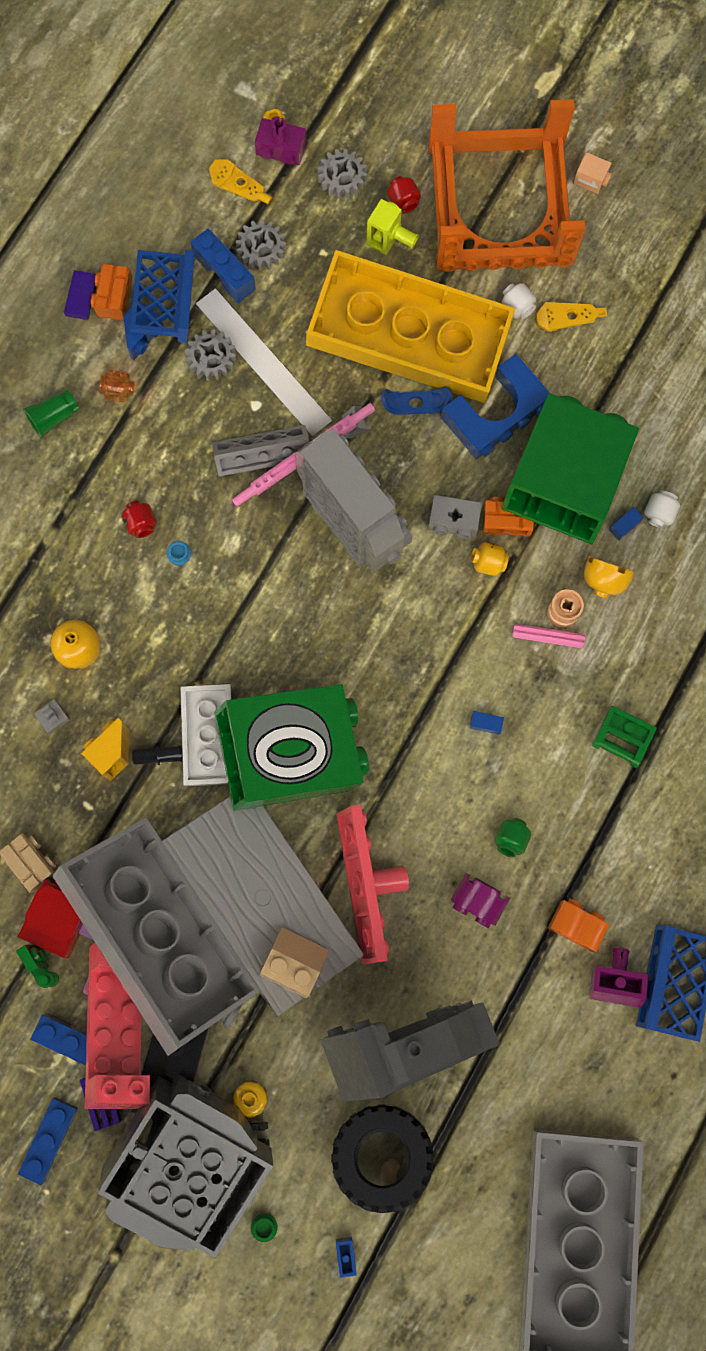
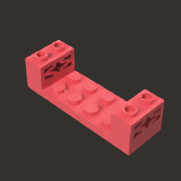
[85,943,150,1109]

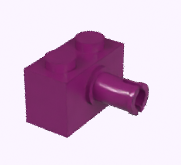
[255,117,307,165]
[589,947,648,1008]

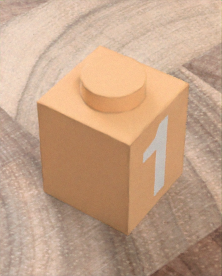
[573,152,612,194]

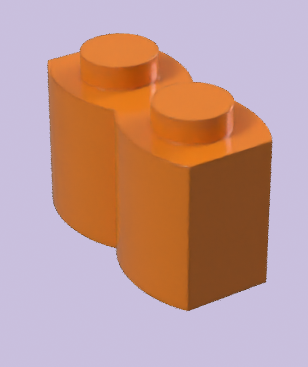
[548,898,610,952]

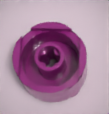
[451,873,511,928]

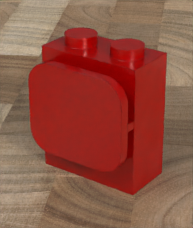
[18,879,83,958]

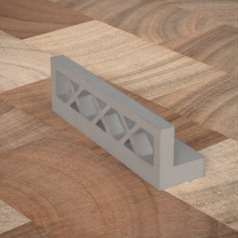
[212,425,309,476]

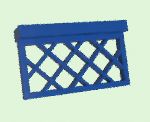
[130,250,194,343]
[636,925,706,1042]

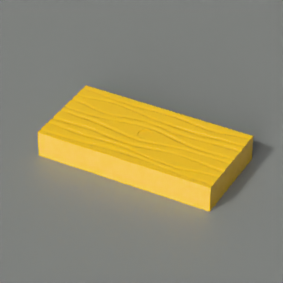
[306,250,515,403]

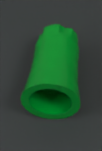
[23,390,80,438]

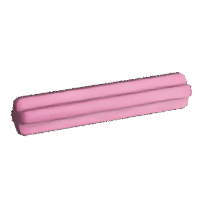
[512,624,585,648]

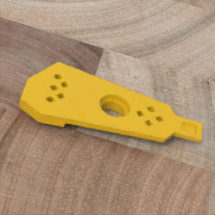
[209,159,273,204]
[536,302,607,332]

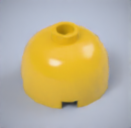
[584,556,635,599]
[50,619,101,669]

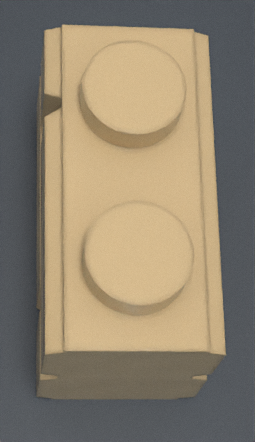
[0,833,57,893]

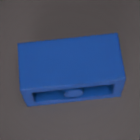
[609,507,644,541]
[469,711,504,735]
[336,1237,357,1278]

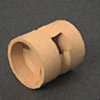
[547,589,584,628]

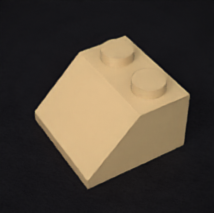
[259,927,329,998]

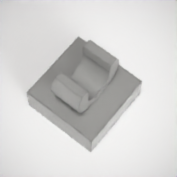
[342,406,371,438]
[34,699,70,735]

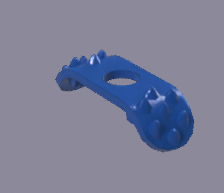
[381,387,452,415]

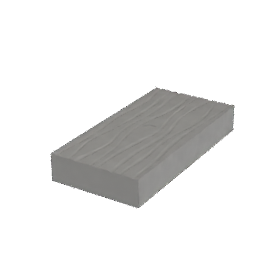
[162,797,364,1017]
[53,818,261,1056]
[519,1128,643,1351]

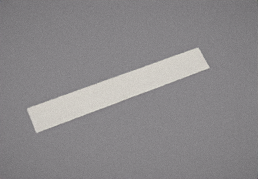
[196,289,332,436]

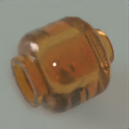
[99,370,135,402]

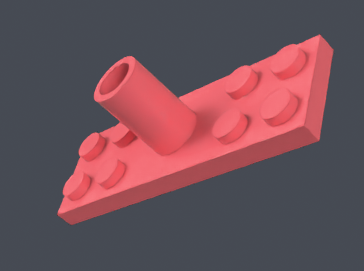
[336,805,409,965]

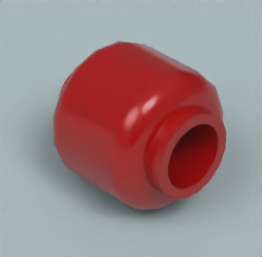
[387,176,421,213]
[121,500,157,538]

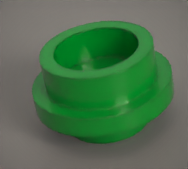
[251,1213,278,1242]

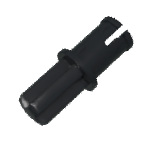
[132,745,183,765]

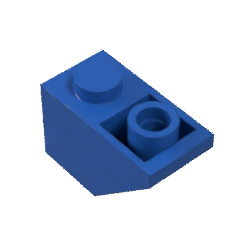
[123,300,163,360]

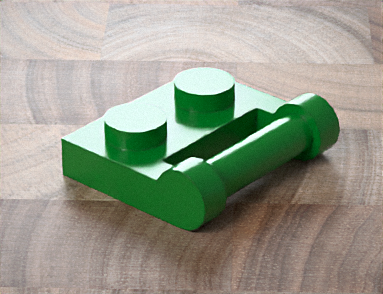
[592,706,657,768]

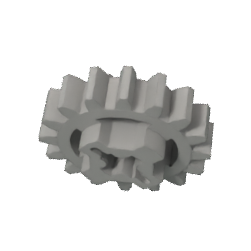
[318,149,367,199]
[236,220,286,271]
[185,329,237,381]

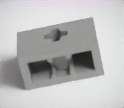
[428,495,482,539]

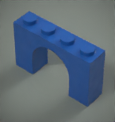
[441,354,550,460]

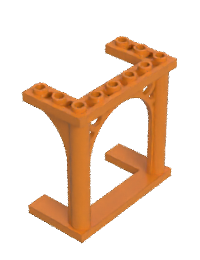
[428,99,586,272]

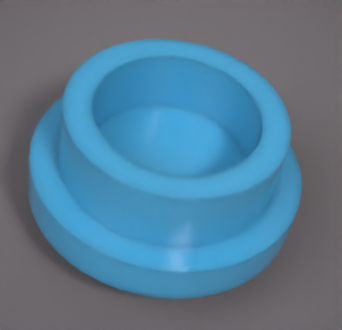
[167,541,191,566]

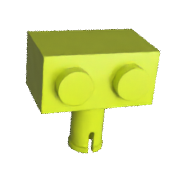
[366,199,419,255]

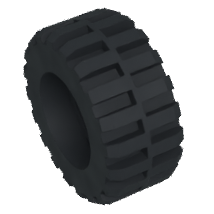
[331,1104,434,1213]

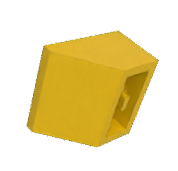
[81,718,130,781]

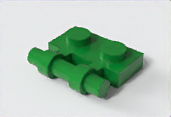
[16,945,59,988]

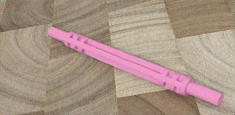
[232,403,376,507]

